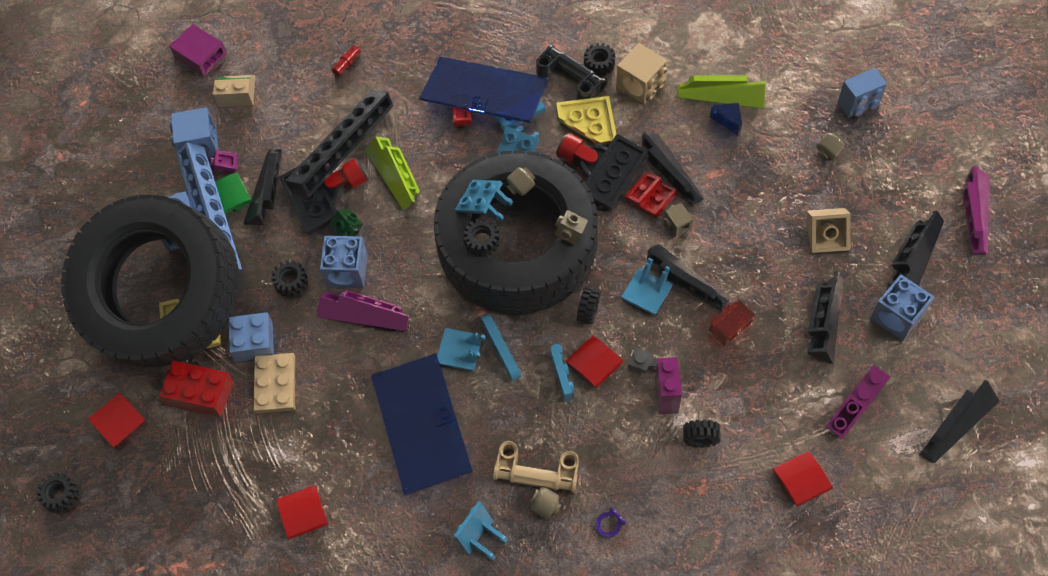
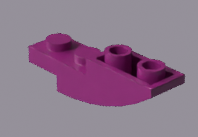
[825,365,891,439]

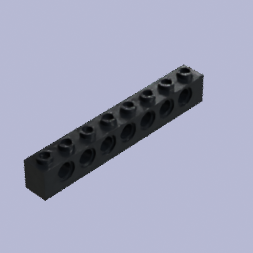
[285,89,394,198]

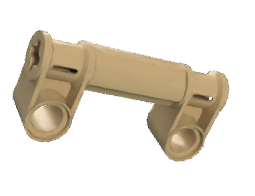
[493,441,579,494]

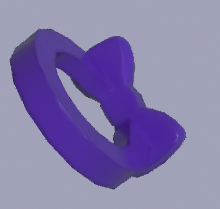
[596,507,626,538]

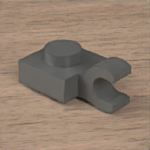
[628,347,657,374]

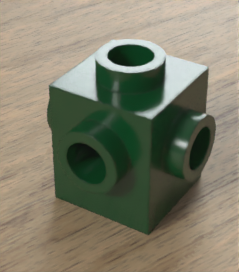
[329,209,363,236]

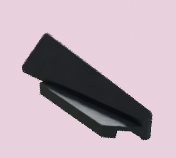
[642,132,704,207]
[243,149,282,225]
[887,211,944,287]
[647,244,729,311]
[807,271,843,364]
[920,380,999,463]

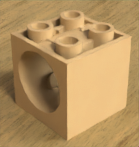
[616,43,668,104]

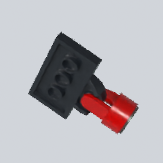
[556,133,648,211]
[278,158,369,236]

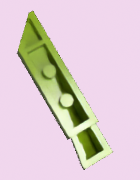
[677,75,766,109]
[365,136,420,210]

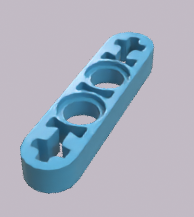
[480,313,521,381]

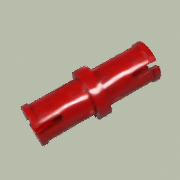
[331,45,361,77]

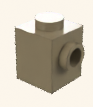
[663,203,693,237]

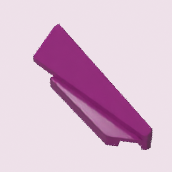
[962,166,989,255]
[317,290,409,331]

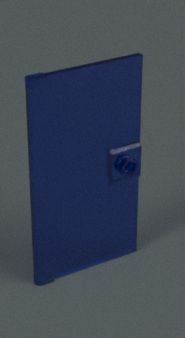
[419,56,549,123]
[371,353,473,496]

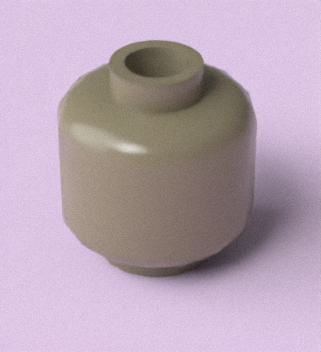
[817,132,845,160]
[507,167,535,196]
[529,487,561,518]

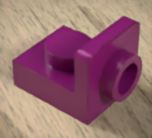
[209,150,237,175]

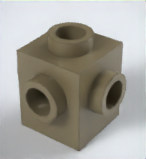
[555,210,588,245]

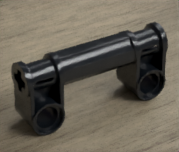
[536,45,608,100]

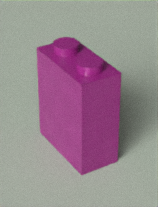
[169,24,227,76]
[655,357,682,415]

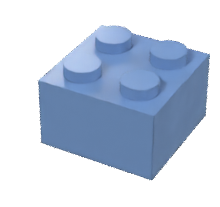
[837,68,887,118]
[229,312,274,362]

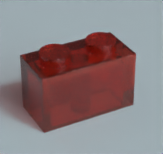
[709,299,755,347]

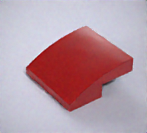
[625,171,678,219]
[566,336,624,388]
[88,392,146,448]
[773,451,833,507]
[276,485,328,540]

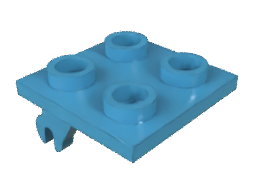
[496,125,540,155]
[455,180,513,221]
[621,258,673,316]
[435,328,486,372]
[454,501,508,560]

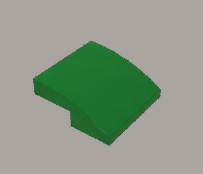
[215,173,252,216]

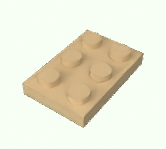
[254,353,295,414]

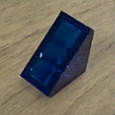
[710,103,742,136]

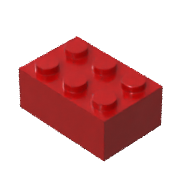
[159,361,234,417]

